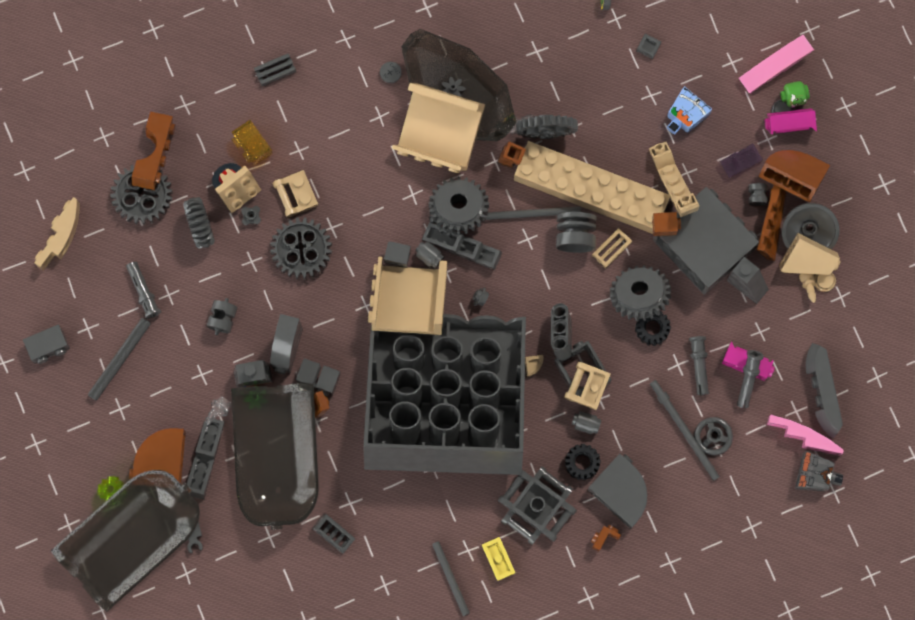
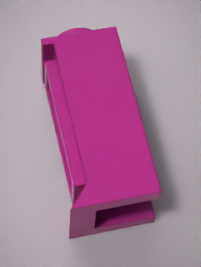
[764,108,817,134]
[722,341,775,381]

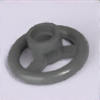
[694,417,733,455]

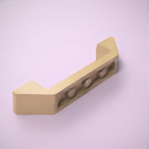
[649,142,699,217]

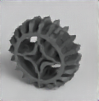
[183,197,215,249]

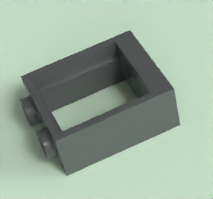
[554,341,612,397]

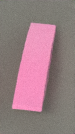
[739,35,814,94]
[767,415,843,456]

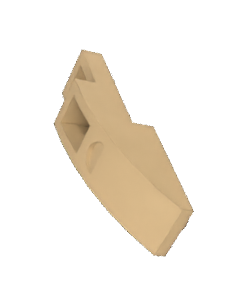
[34,197,80,271]

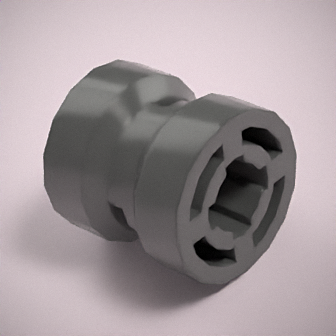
[748,183,768,206]

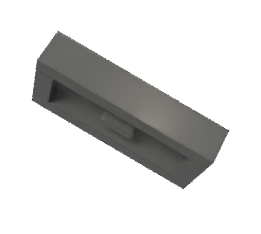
[254,53,296,86]

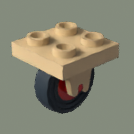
[212,163,261,213]

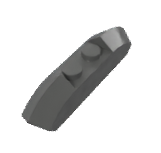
[806,343,843,439]

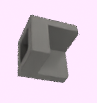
[384,241,411,267]

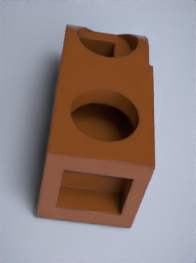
[498,142,526,167]

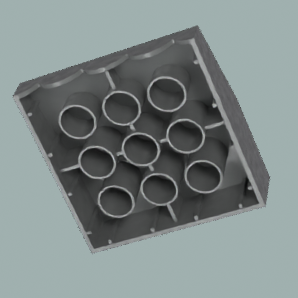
[363,314,526,475]

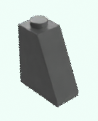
[727,257,769,305]

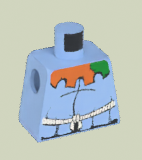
[667,86,712,135]

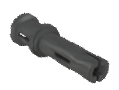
[126,262,161,319]
[689,336,709,395]
[737,350,764,408]

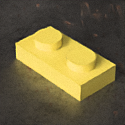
[482,537,515,581]

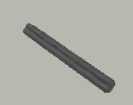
[88,318,150,400]

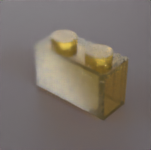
[231,120,273,166]

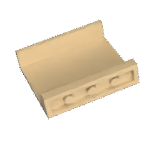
[392,83,485,173]
[368,257,447,335]

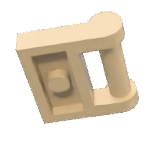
[272,170,319,218]
[564,362,611,410]

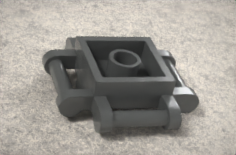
[498,466,577,545]

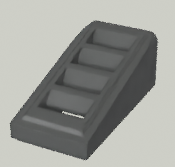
[312,514,355,554]

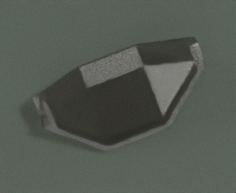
[401,29,517,141]

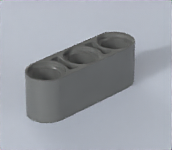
[551,303,572,360]

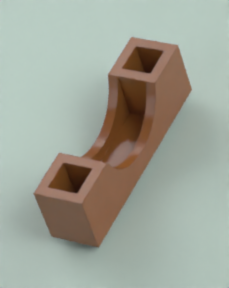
[132,111,176,190]

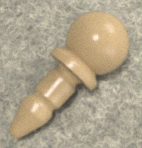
[799,274,816,303]

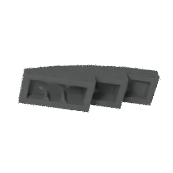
[422,223,502,270]

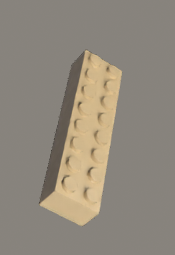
[514,141,670,234]

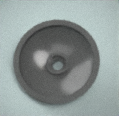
[782,203,840,249]

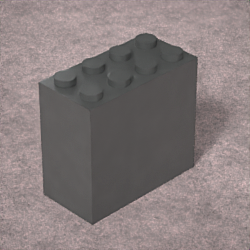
[653,187,759,295]

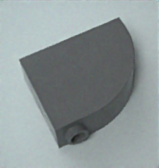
[270,314,303,374]
[588,454,647,529]

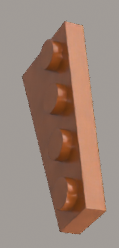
[757,185,786,261]

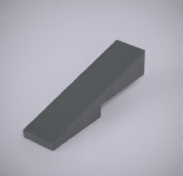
[185,417,225,500]

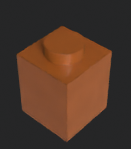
[652,212,681,236]

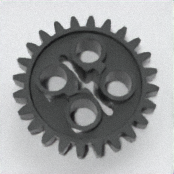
[516,115,578,139]
[110,165,173,225]
[270,217,332,279]

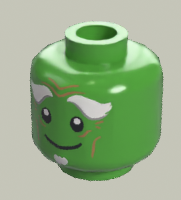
[780,81,810,108]

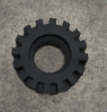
[635,311,671,346]
[565,444,600,480]

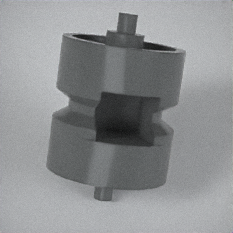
[206,298,238,336]

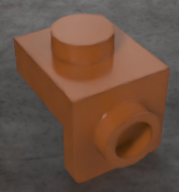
[299,391,329,421]
[591,525,621,552]

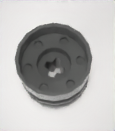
[556,212,597,253]

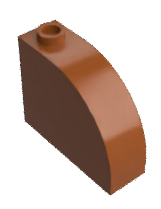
[759,150,830,203]
[129,428,186,489]

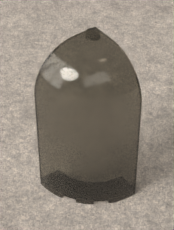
[231,383,319,530]
[51,470,200,612]

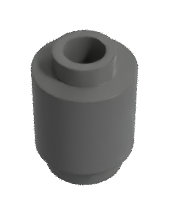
[415,241,444,269]
[572,411,602,435]

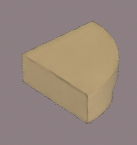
[525,355,543,377]

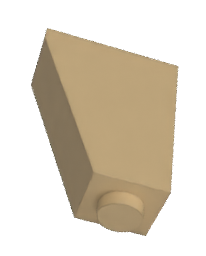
[779,233,840,275]

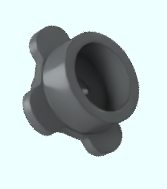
[241,206,261,225]
[473,288,489,306]

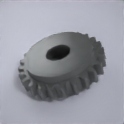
[429,177,489,235]
[610,265,671,321]

